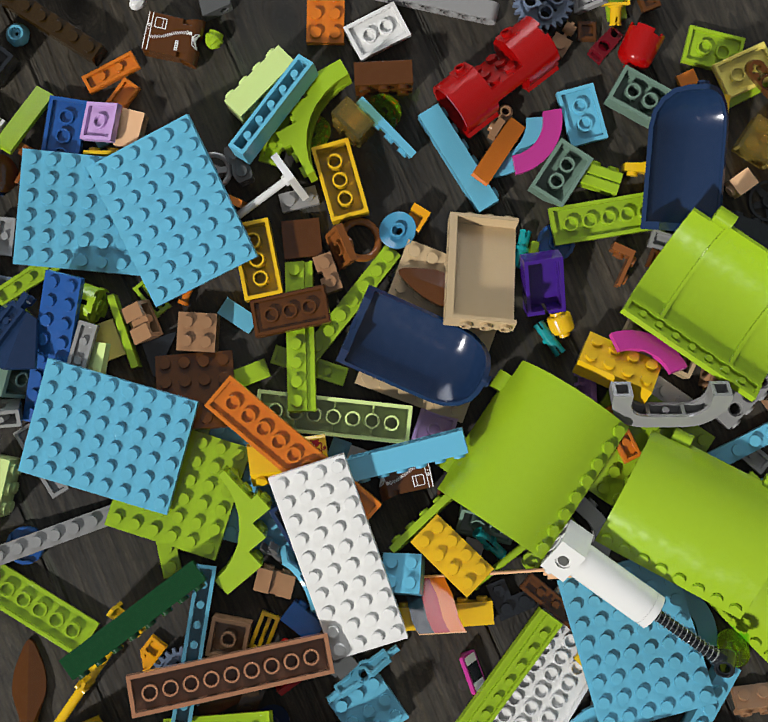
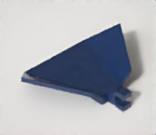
[0,291,39,370]

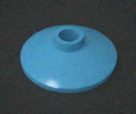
[379,212,416,249]

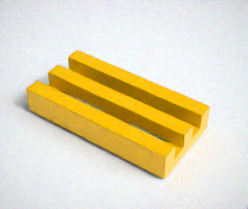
[248,609,281,648]

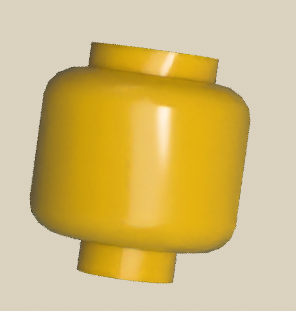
[547,311,574,338]

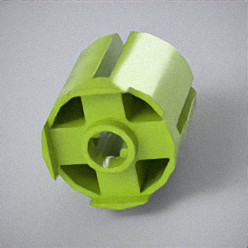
[78,283,109,325]

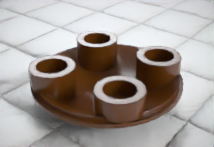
[0,154,18,192]

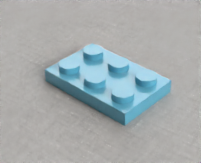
[555,83,608,147]

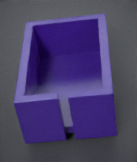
[520,249,566,317]

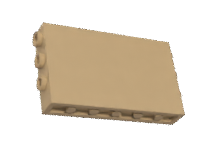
[443,211,519,333]

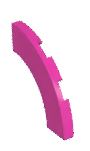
[512,108,563,176]
[609,330,688,375]

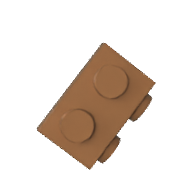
[730,682,768,717]

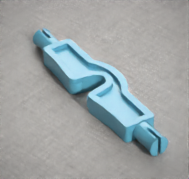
[326,644,400,704]

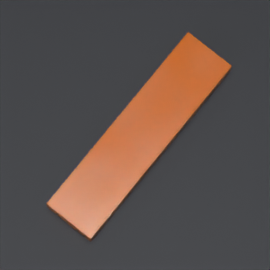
[471,117,526,186]

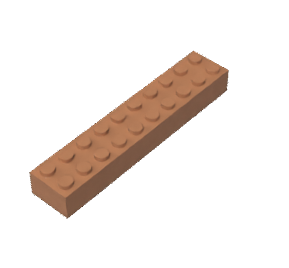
[126,632,335,719]

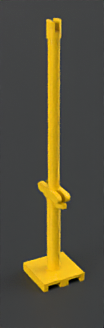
[54,602,147,722]

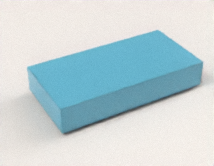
[217,297,254,334]

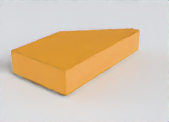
[140,634,168,671]

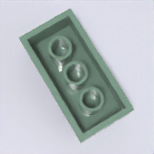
[603,65,671,129]

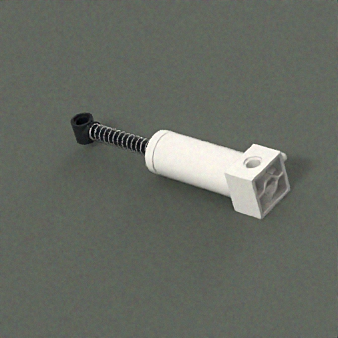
[540,519,736,678]

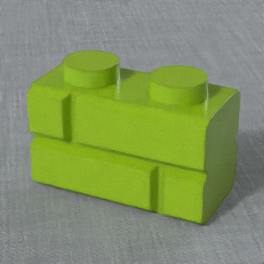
[577,160,623,197]

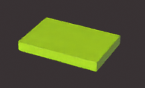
[680,25,746,71]

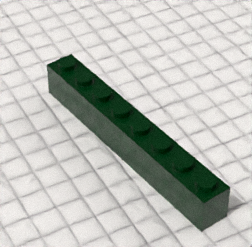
[59,560,208,680]

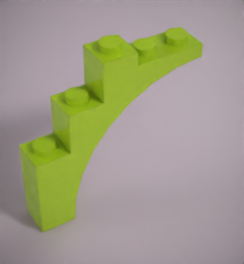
[276,59,352,183]
[215,465,272,595]

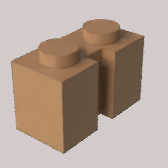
[312,251,344,296]
[121,299,163,345]
[253,563,297,600]

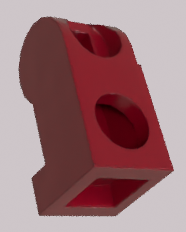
[587,26,624,65]

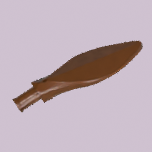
[398,268,445,308]
[12,638,47,722]

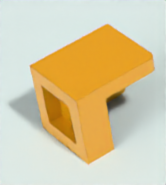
[409,203,431,235]

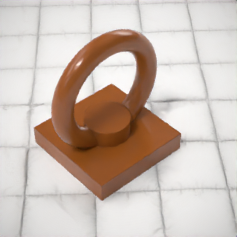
[324,218,382,271]

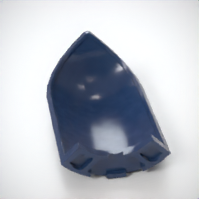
[641,80,729,231]
[336,285,491,406]

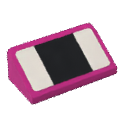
[459,649,485,695]

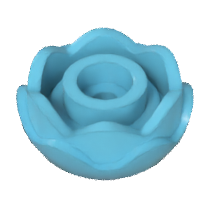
[6,23,30,47]

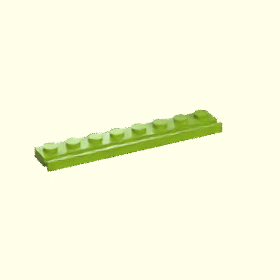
[285,261,317,413]
[455,607,563,722]

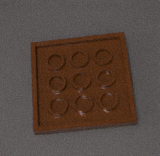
[155,350,234,430]

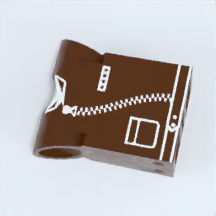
[141,11,206,69]
[378,463,435,502]

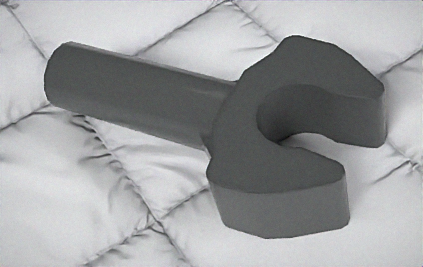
[260,541,284,566]

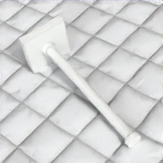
[237,152,309,219]

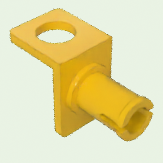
[601,0,630,26]

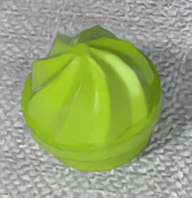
[205,29,224,49]

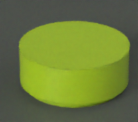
[521,551,541,569]

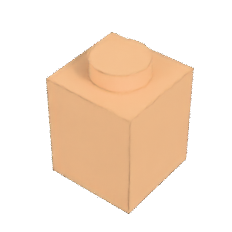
[724,167,759,199]

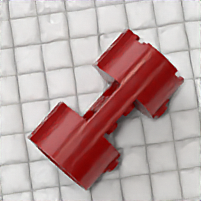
[433,16,560,138]

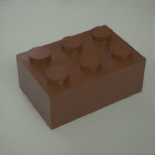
[354,60,413,98]

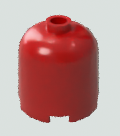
[617,22,665,71]

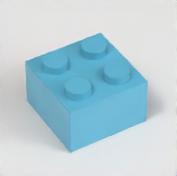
[383,552,425,596]

